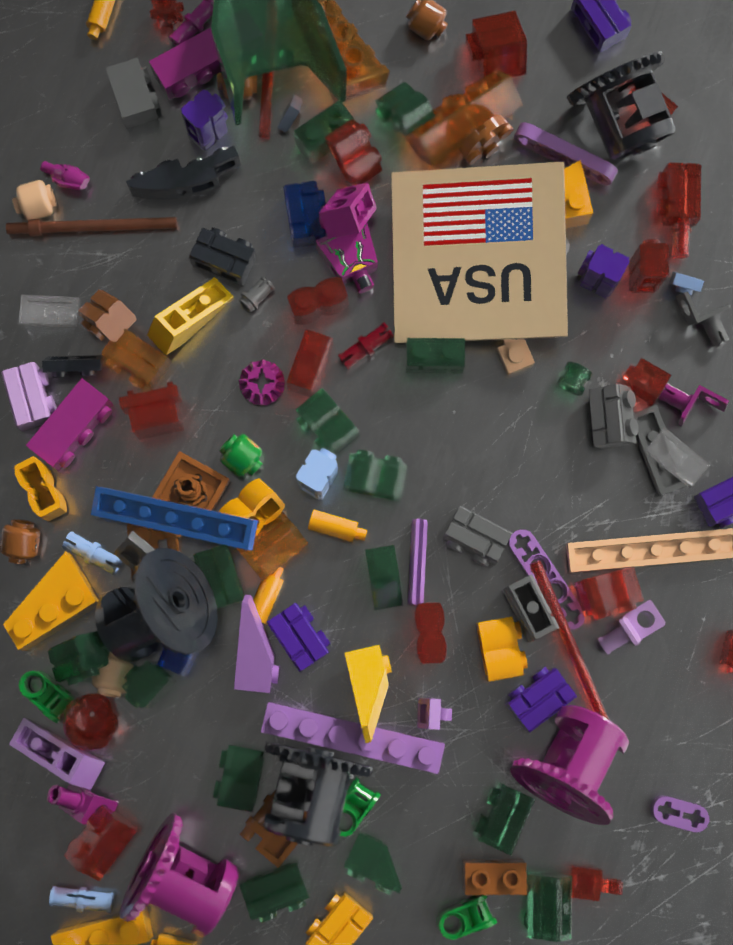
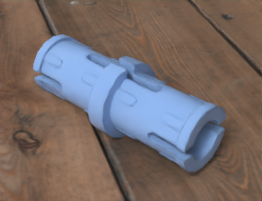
[62,531,123,575]
[49,886,114,913]

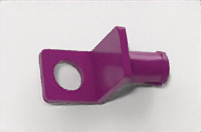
[659,383,729,427]
[47,784,118,830]

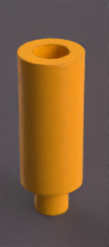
[86,0,115,40]
[308,509,368,543]
[253,564,284,624]

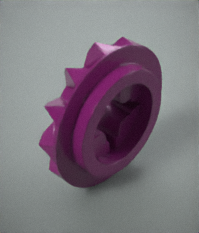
[239,359,285,405]

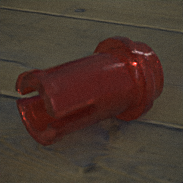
[669,221,692,259]

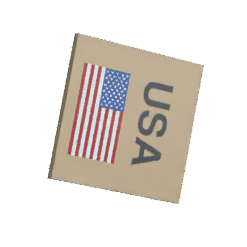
[392,162,568,344]

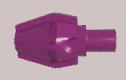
[40,161,90,190]

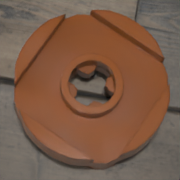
[459,114,514,165]

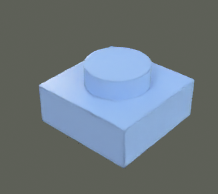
[670,272,704,295]

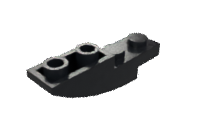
[126,145,241,199]

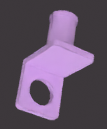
[598,600,666,655]

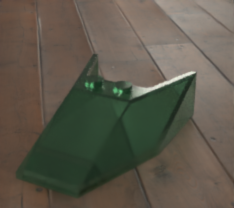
[211,0,347,125]

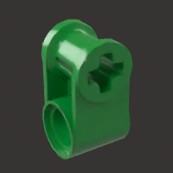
[19,671,78,724]
[340,776,381,837]
[436,895,498,940]

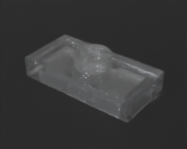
[645,427,710,488]

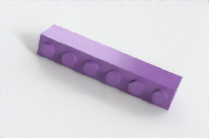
[261,702,445,774]

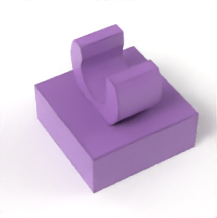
[417,698,452,730]

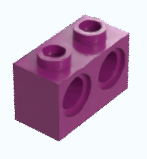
[319,182,377,239]

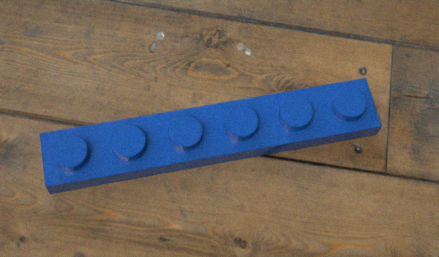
[91,486,258,550]

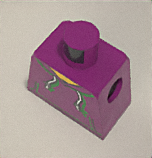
[316,223,378,293]

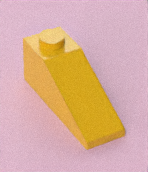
[147,277,234,355]
[345,645,392,743]

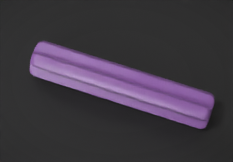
[408,519,428,605]

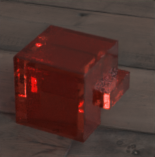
[465,10,527,84]
[119,381,184,440]

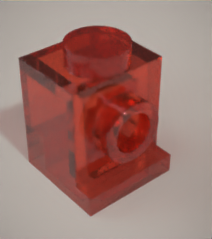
[622,358,672,407]

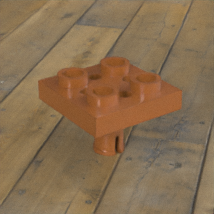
[152,451,231,511]

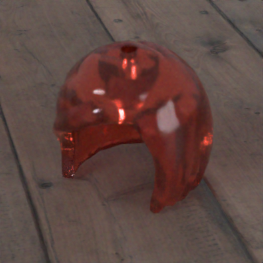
[63,693,119,751]

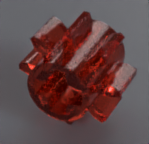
[149,0,184,29]

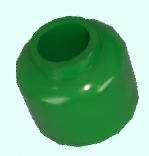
[219,434,263,477]

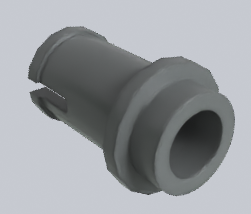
[239,276,275,313]

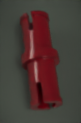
[338,322,394,370]

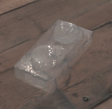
[19,295,81,328]

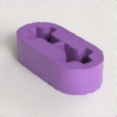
[650,796,709,832]

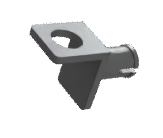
[676,292,731,347]

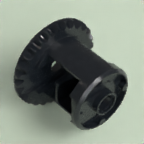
[566,52,676,161]
[95,548,218,662]
[263,741,374,847]

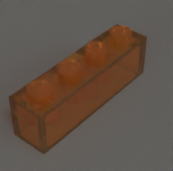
[395,70,523,166]

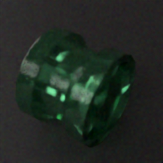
[557,361,593,396]

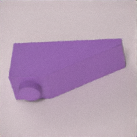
[234,595,280,693]
[9,718,105,790]

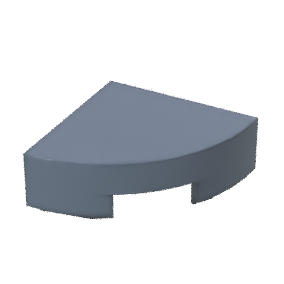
[277,94,303,133]

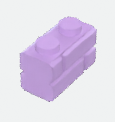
[1,362,56,431]

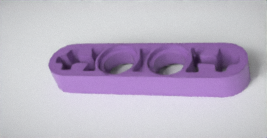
[514,122,618,186]
[508,529,585,630]

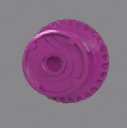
[510,705,629,825]
[120,813,238,937]

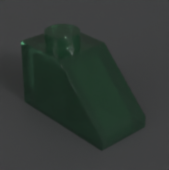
[365,545,403,611]

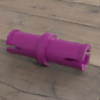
[169,0,218,46]

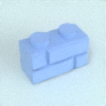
[296,448,338,500]

